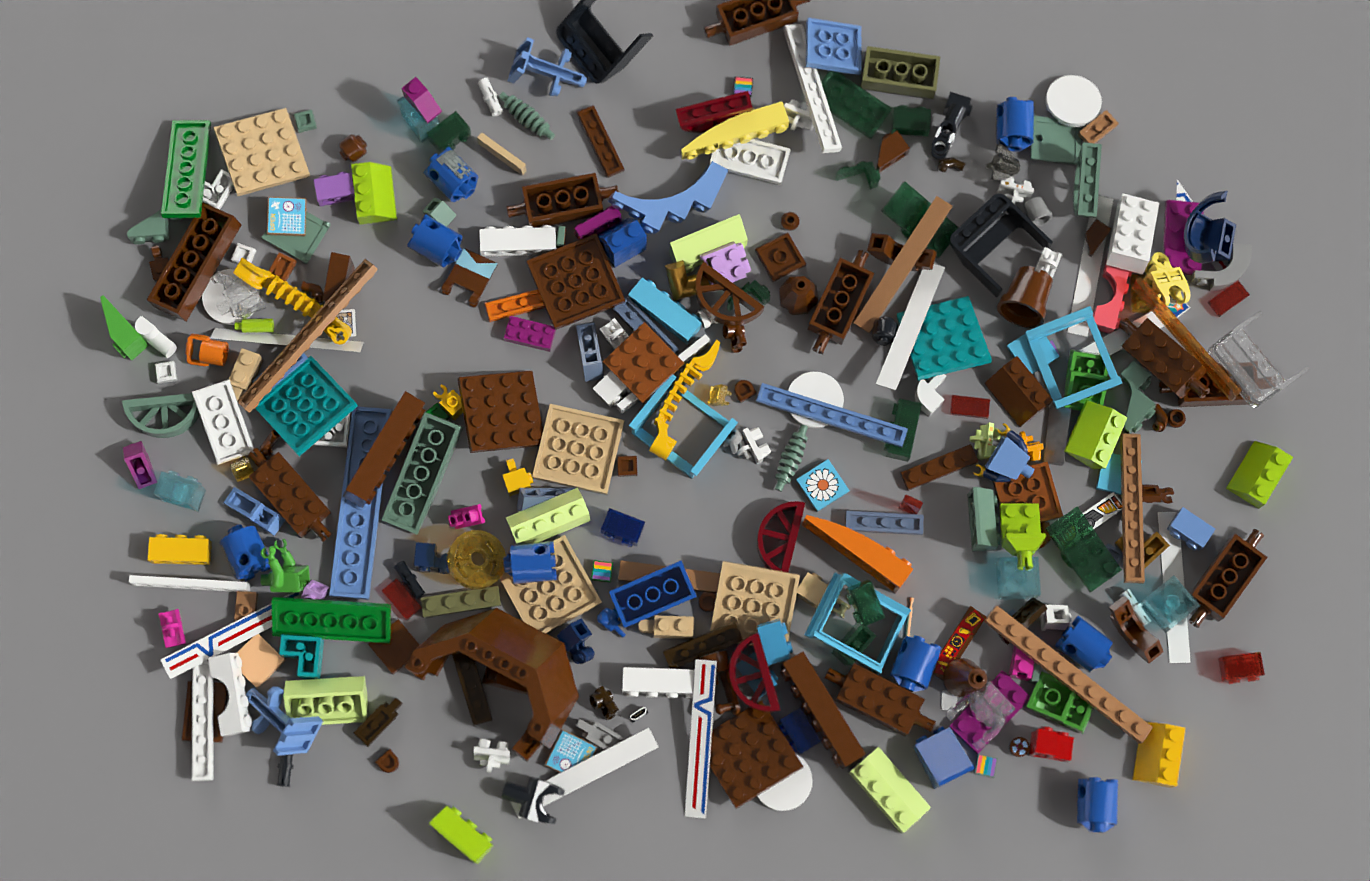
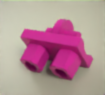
[448,504,485,529]
[159,609,186,648]

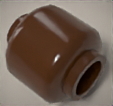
[339,134,368,162]

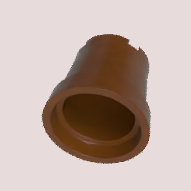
[997,266,1053,328]

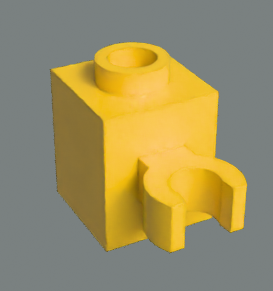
[433,384,463,421]
[503,458,534,496]

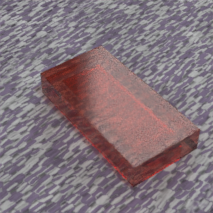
[1208,280,1250,317]
[950,395,990,419]
[898,495,923,514]
[382,578,422,620]

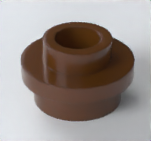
[781,212,800,231]
[1167,409,1186,428]

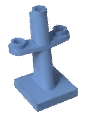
[507,37,587,97]
[246,686,323,755]

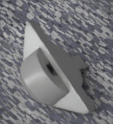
[723,427,743,454]

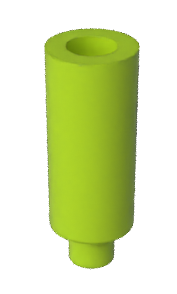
[235,319,274,333]

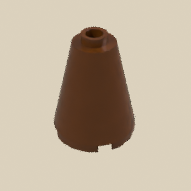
[943,658,987,697]

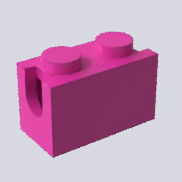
[1009,646,1034,681]

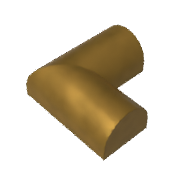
[665,260,709,301]
[1115,531,1170,569]

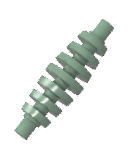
[499,92,555,140]
[775,424,808,492]

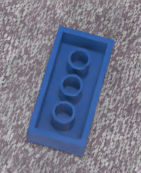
[609,560,697,628]

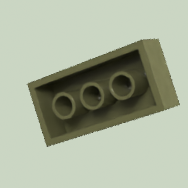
[860,46,941,99]

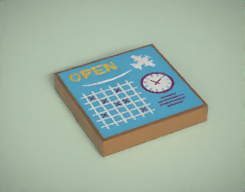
[267,197,306,236]
[545,729,598,773]

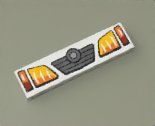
[1051,492,1122,551]

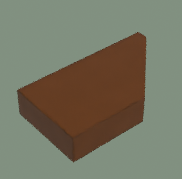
[1085,219,1111,257]

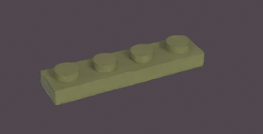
[421,586,501,618]

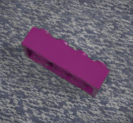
[575,206,621,240]
[504,316,556,352]

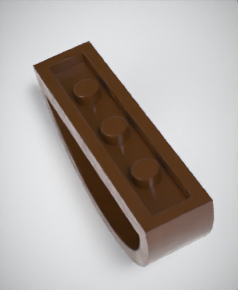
[695,261,765,326]

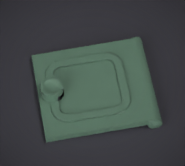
[1030,116,1081,165]
[261,211,331,264]

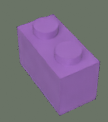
[314,172,355,207]

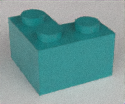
[279,635,324,679]

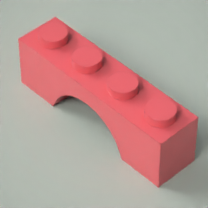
[1093,259,1132,334]

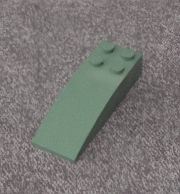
[382,412,463,535]

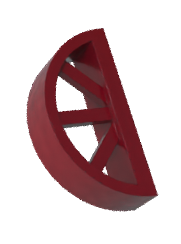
[676,91,753,133]
[757,501,806,572]
[729,633,781,712]

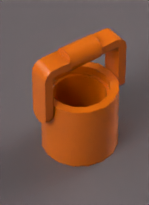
[185,333,229,367]

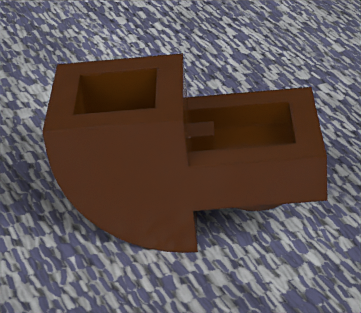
[512,729,542,762]

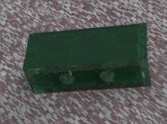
[884,398,922,462]

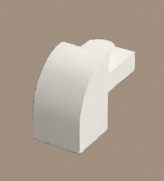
[915,374,946,417]

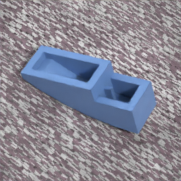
[223,487,285,536]

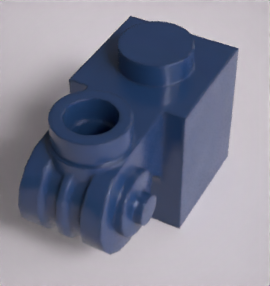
[414,543,455,574]
[556,618,595,664]

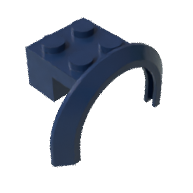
[1184,191,1236,263]

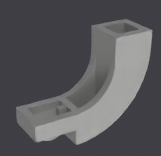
[1191,244,1252,291]

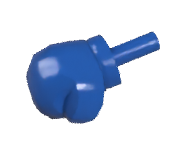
[597,608,626,638]

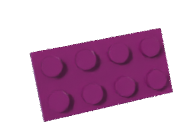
[1163,200,1204,275]
[949,670,1031,754]

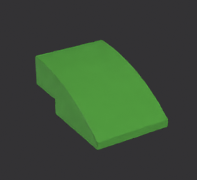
[1064,349,1111,411]
[1026,671,1094,734]

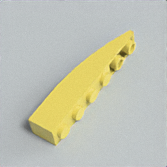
[681,102,789,160]

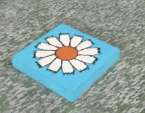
[796,459,850,512]

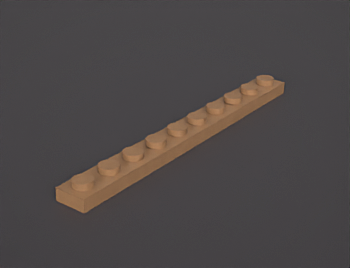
[237,259,378,413]
[984,605,1153,744]

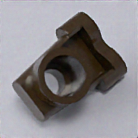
[589,686,619,721]

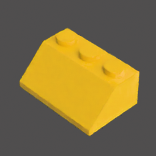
[1132,722,1185,788]

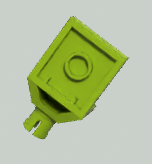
[999,503,1046,570]

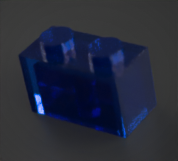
[601,508,645,547]
[778,708,821,756]

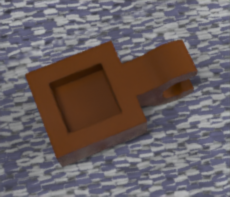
[149,245,169,281]
[1142,485,1174,504]

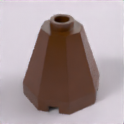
[779,276,818,315]

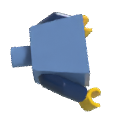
[973,423,1035,482]

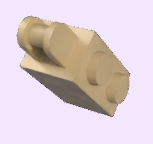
[229,348,263,404]
[796,573,851,619]
[638,615,694,639]

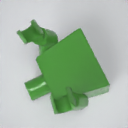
[260,539,310,592]

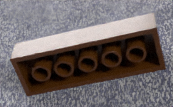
[147,203,242,322]
[343,391,426,508]
[780,651,866,769]

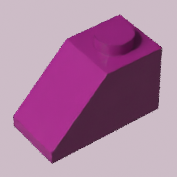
[401,77,442,123]
[123,441,157,489]

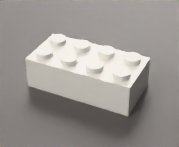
[1106,193,1159,274]

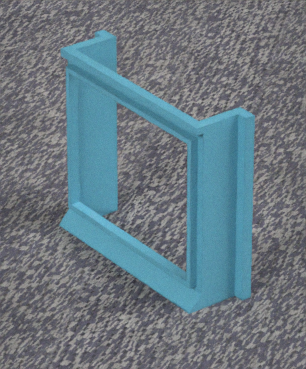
[1026,306,1122,409]
[629,375,738,479]
[804,573,912,675]

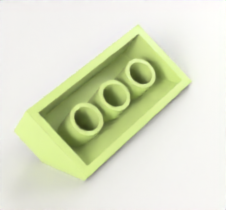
[669,214,748,273]
[506,488,591,544]
[283,676,368,725]
[849,747,931,834]

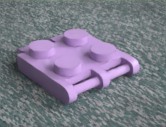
[700,241,751,285]

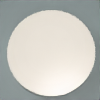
[1045,75,1102,127]
[202,269,260,325]
[788,372,844,429]
[757,754,812,811]

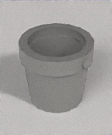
[1024,197,1053,227]

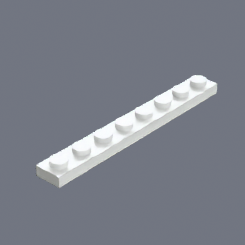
[783,24,842,153]

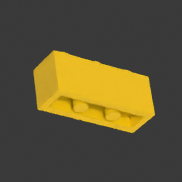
[148,534,212,565]

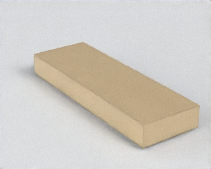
[477,133,526,176]

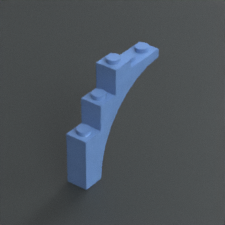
[608,161,728,234]

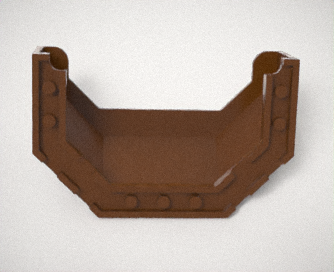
[404,608,579,749]

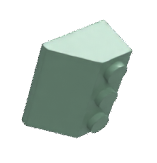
[967,487,1001,551]

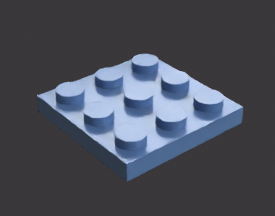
[806,18,861,75]

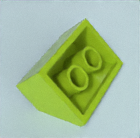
[351,162,397,225]
[1064,400,1127,469]
[1226,441,1293,509]
[429,806,494,864]

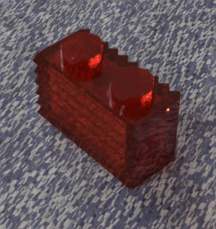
[1218,652,1265,685]

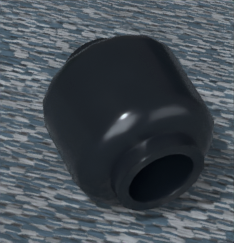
[872,316,898,346]

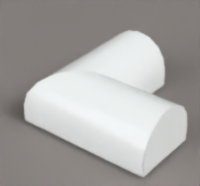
[202,169,234,210]
[135,316,178,358]
[313,413,351,448]

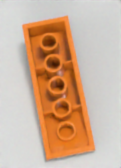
[802,515,913,594]

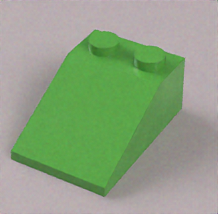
[100,295,149,361]

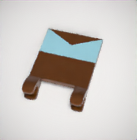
[442,248,498,307]

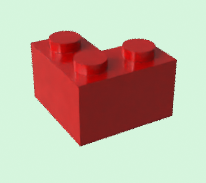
[1029,726,1074,762]

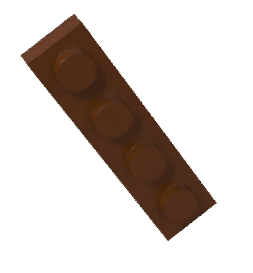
[900,444,978,491]

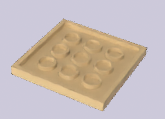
[214,108,310,197]
[532,404,625,495]
[496,535,602,634]
[710,561,800,646]

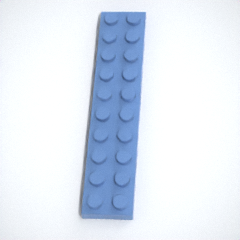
[329,406,392,600]

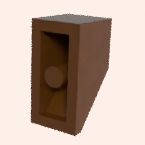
[876,131,910,174]

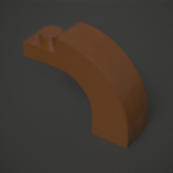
[867,233,937,271]
[1109,596,1164,664]

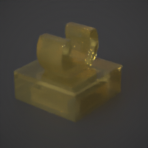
[707,384,732,406]
[230,456,254,482]

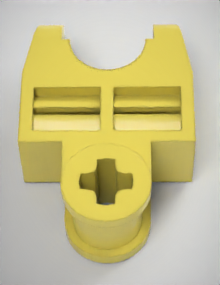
[1142,252,1190,308]

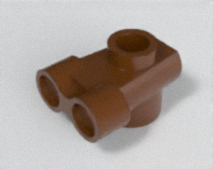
[722,325,747,353]

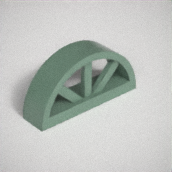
[1073,142,1102,218]
[122,393,200,438]

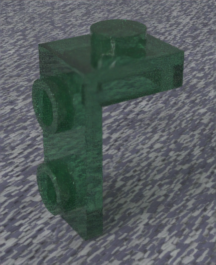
[835,161,881,189]
[727,280,771,312]

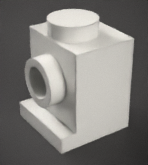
[1040,605,1071,631]

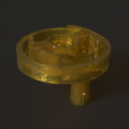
[447,530,506,590]

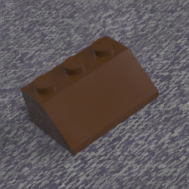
[984,356,1053,427]

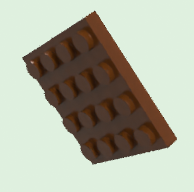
[527,233,625,330]
[457,371,543,453]
[710,700,804,809]

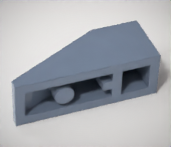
[576,323,604,382]
[517,488,576,512]

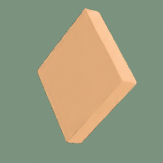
[237,634,286,689]

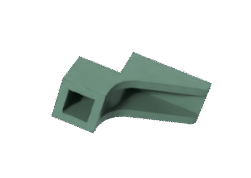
[127,206,182,245]
[1121,360,1156,434]

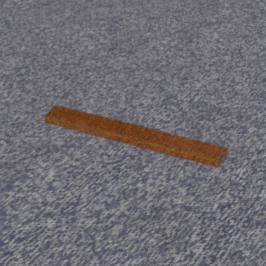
[1132,277,1241,402]

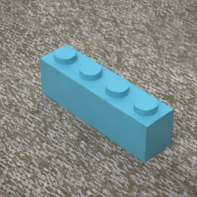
[628,278,702,345]

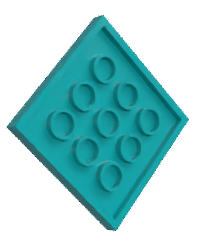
[896,296,992,380]
[255,356,358,456]

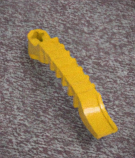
[233,258,352,345]
[649,339,720,461]

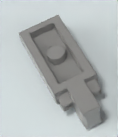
[576,719,626,750]

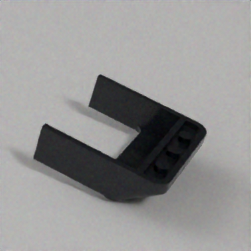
[556,0,653,84]
[950,193,1053,298]

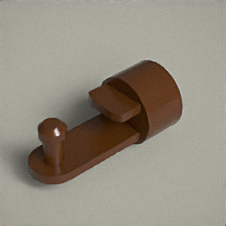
[698,650,740,715]

